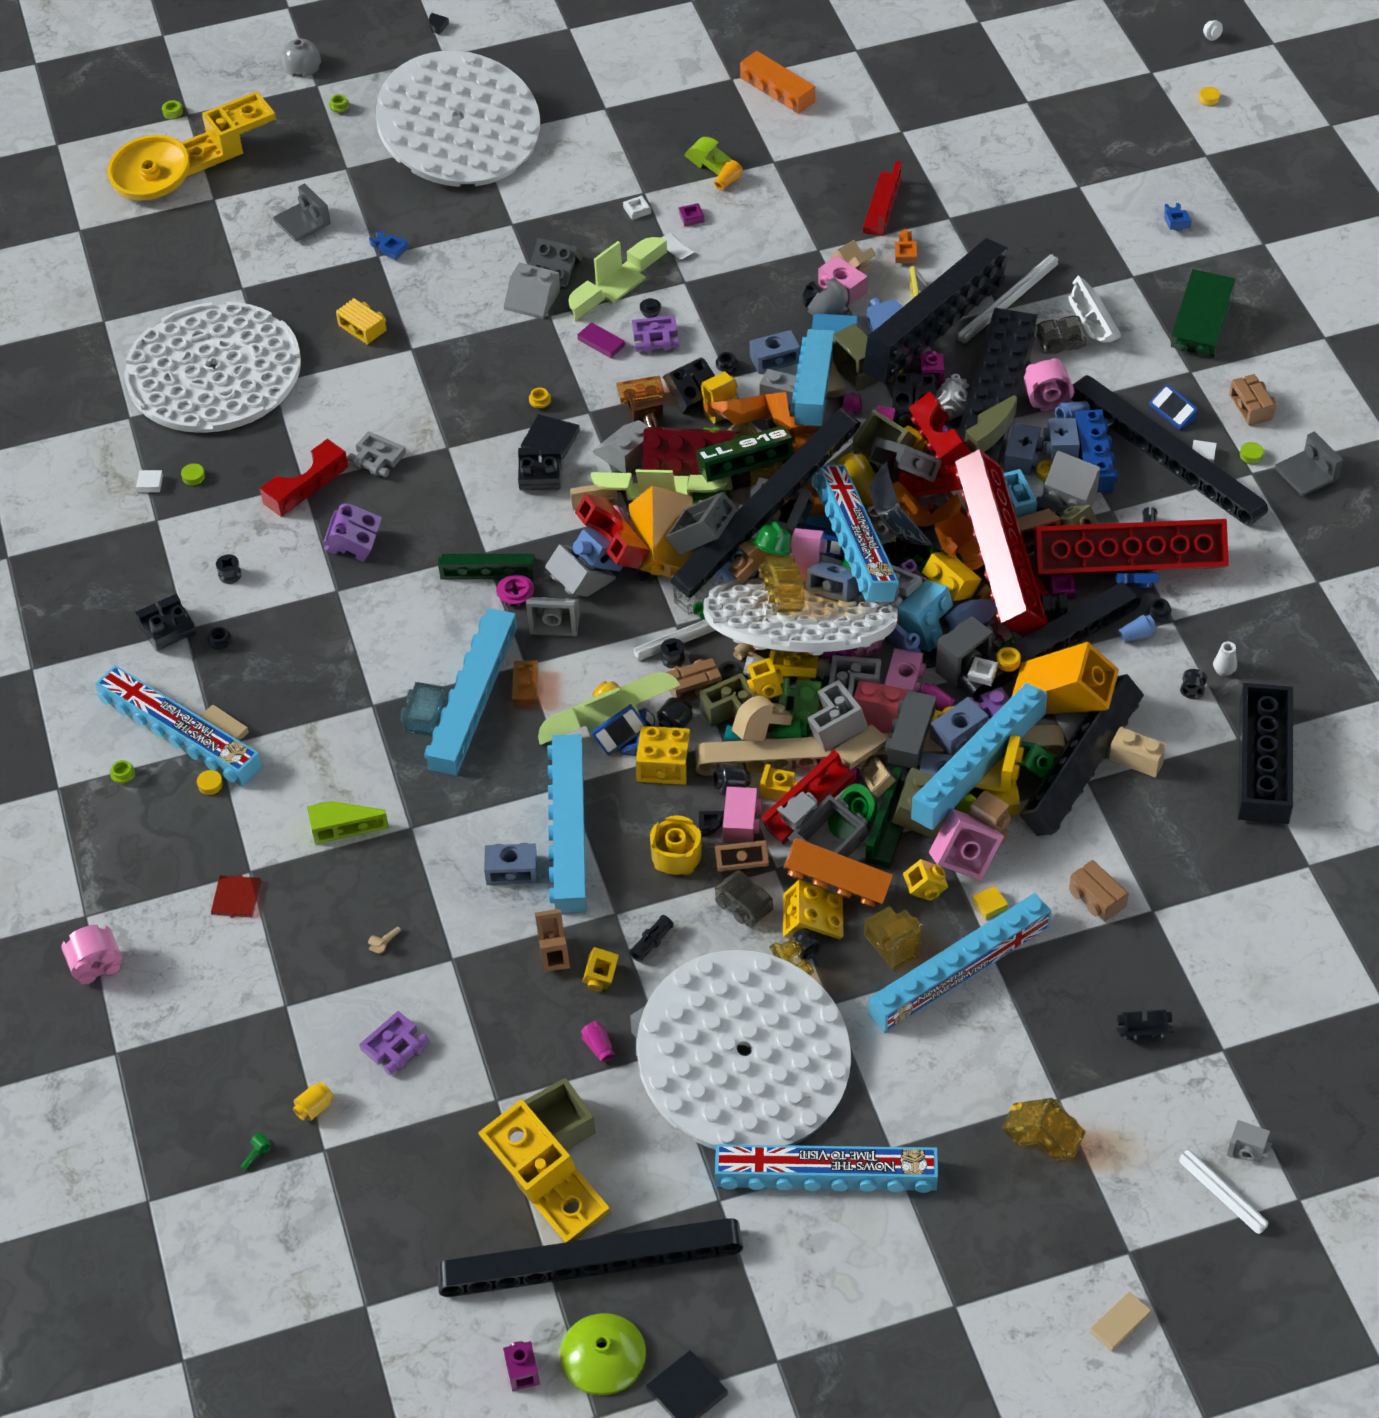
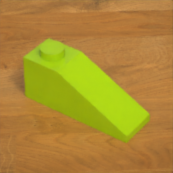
[307,801,389,845]

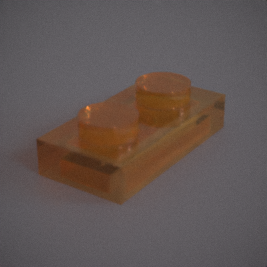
[616,375,665,404]
[512,661,539,705]

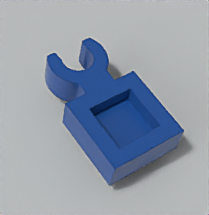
[1164,203,1192,231]
[369,231,409,260]
[1116,571,1159,587]

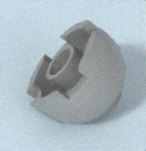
[281,39,321,77]
[807,278,849,316]

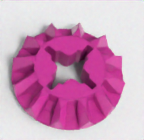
[496,575,534,607]

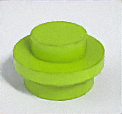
[329,94,349,113]
[110,760,135,784]

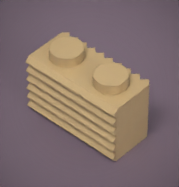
[1109,727,1166,777]

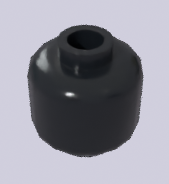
[657,696,693,728]
[712,763,751,796]

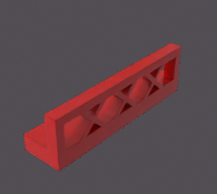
[863,161,902,236]
[899,464,963,497]
[761,750,856,845]

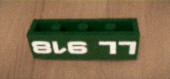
[696,425,794,483]

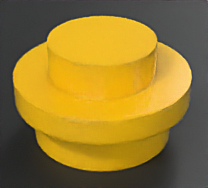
[529,388,551,408]

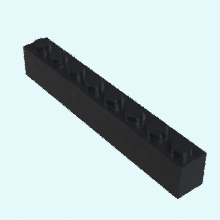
[1019,674,1144,836]

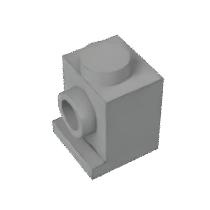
[777,791,818,831]
[1227,1120,1272,1162]

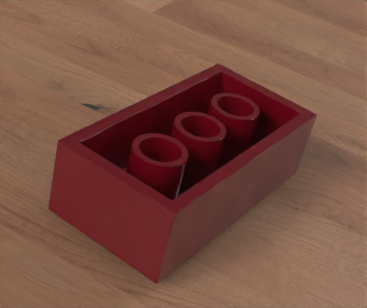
[643,427,739,479]

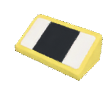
[909,266,927,299]

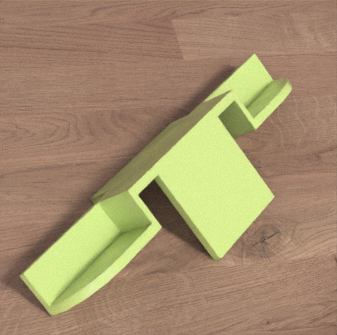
[568,237,668,321]
[591,469,733,500]
[538,672,681,745]

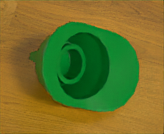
[749,522,792,556]
[828,784,877,840]

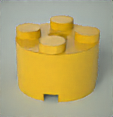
[650,815,702,875]

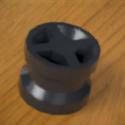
[216,554,242,584]
[661,638,685,669]
[1180,669,1207,699]
[788,928,821,962]

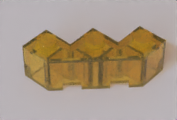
[759,555,805,612]

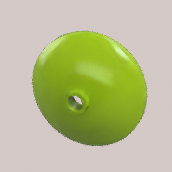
[560,1313,646,1396]

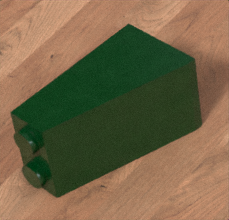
[1171,269,1236,357]

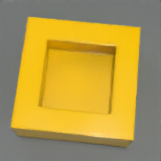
[972,886,1008,920]

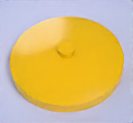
[107,135,190,201]

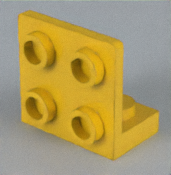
[636,726,690,785]
[783,880,844,940]

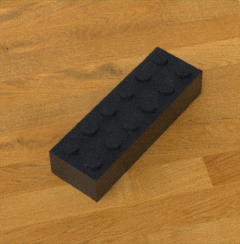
[1238,683,1293,824]

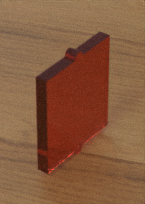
[211,874,261,918]

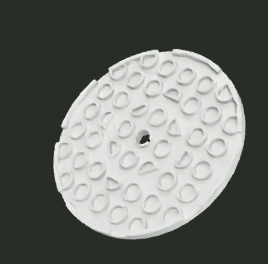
[376,51,540,187]
[124,302,301,433]
[703,572,898,655]
[636,950,851,1150]

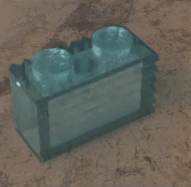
[400,682,446,737]

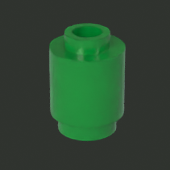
[772,719,810,739]

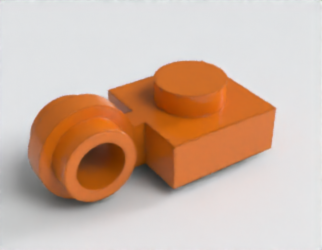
[895,229,917,263]

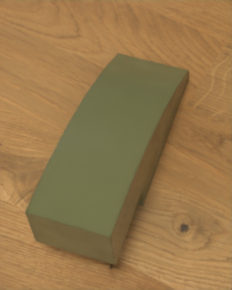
[965,395,1017,453]

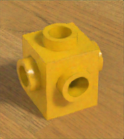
[747,657,784,699]
[903,859,948,901]

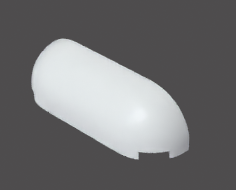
[1068,275,1121,343]

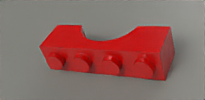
[909,392,972,466]
[260,438,349,517]
[575,494,649,569]

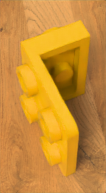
[975,735,1024,793]

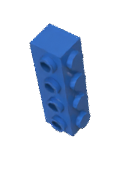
[1074,409,1118,493]

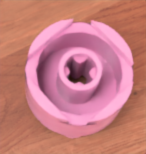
[1023,358,1074,412]
[61,925,122,985]

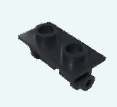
[1116,1009,1174,1040]

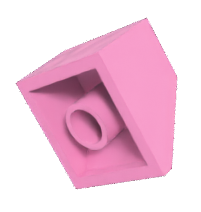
[929,808,1004,880]

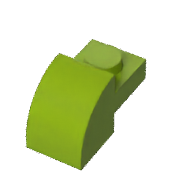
[684,137,732,175]

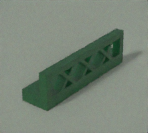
[438,554,535,580]
[865,767,905,869]

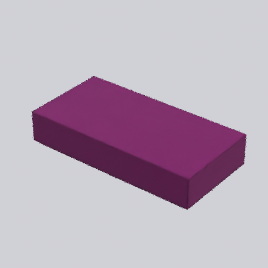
[577,322,625,358]

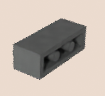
[885,690,936,769]

